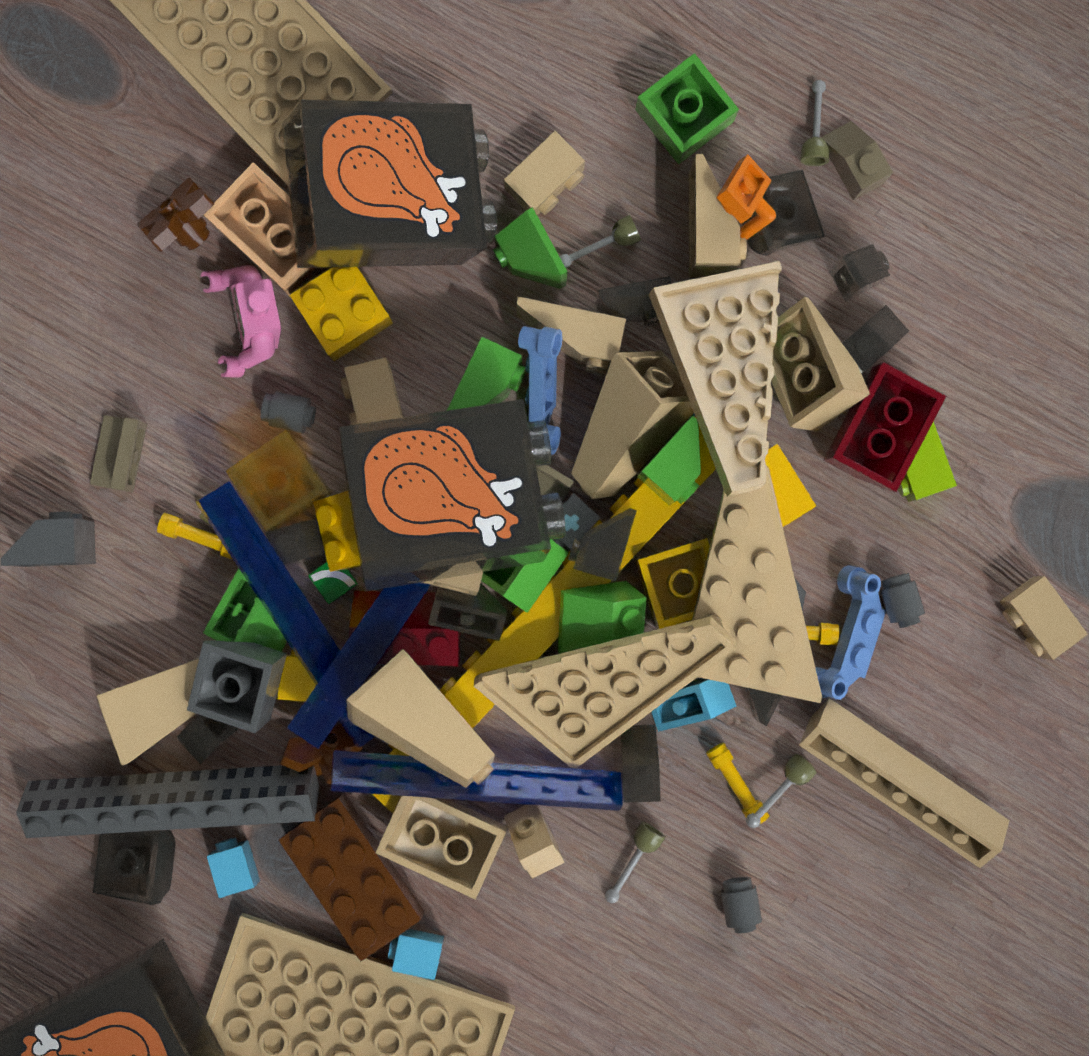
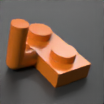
[716,154,776,240]

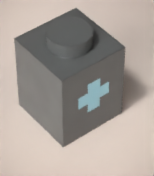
[544,493,600,550]

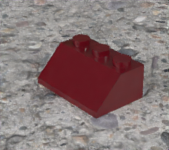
[823,362,947,493]
[348,591,462,666]

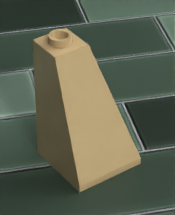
[571,351,694,499]
[347,649,495,788]
[96,659,199,766]

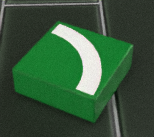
[308,562,359,605]

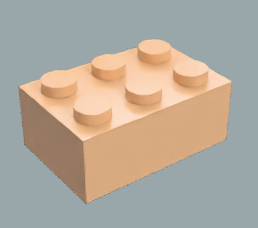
[204,163,337,296]

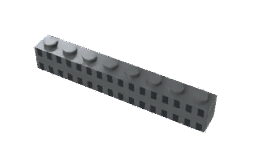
[16,765,320,838]

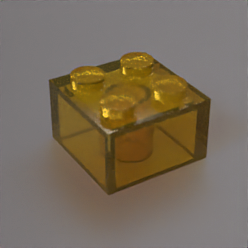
[226,430,332,533]

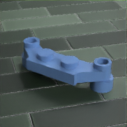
[518,326,563,455]
[815,565,886,700]

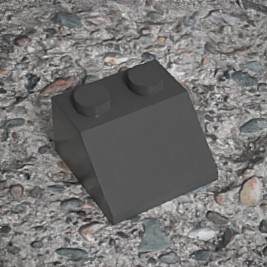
[1,512,96,567]
[187,640,287,733]

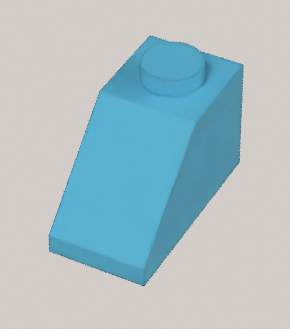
[651,678,736,732]

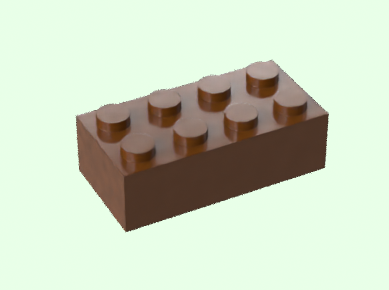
[278,793,424,962]

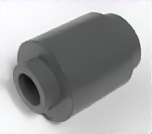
[260,391,316,433]
[880,573,925,628]
[720,877,762,933]

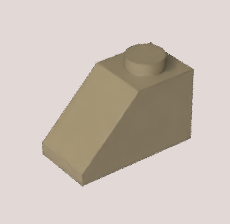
[821,121,893,200]

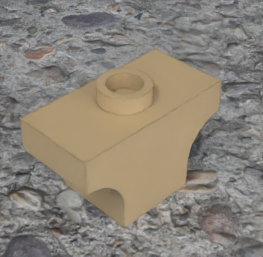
[504,800,565,879]

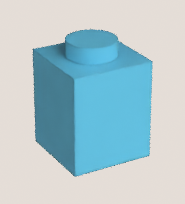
[207,837,260,898]
[388,929,444,980]

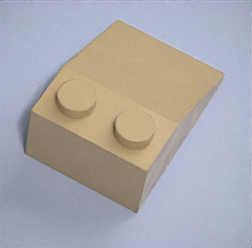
[689,154,747,278]
[517,297,626,375]
[771,297,870,431]
[376,785,508,900]

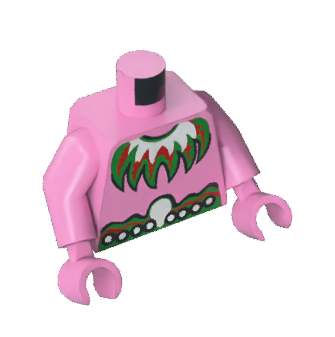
[200,265,281,378]

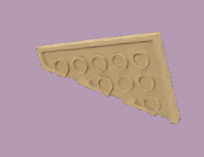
[649,261,782,497]
[692,466,822,703]
[474,616,736,770]

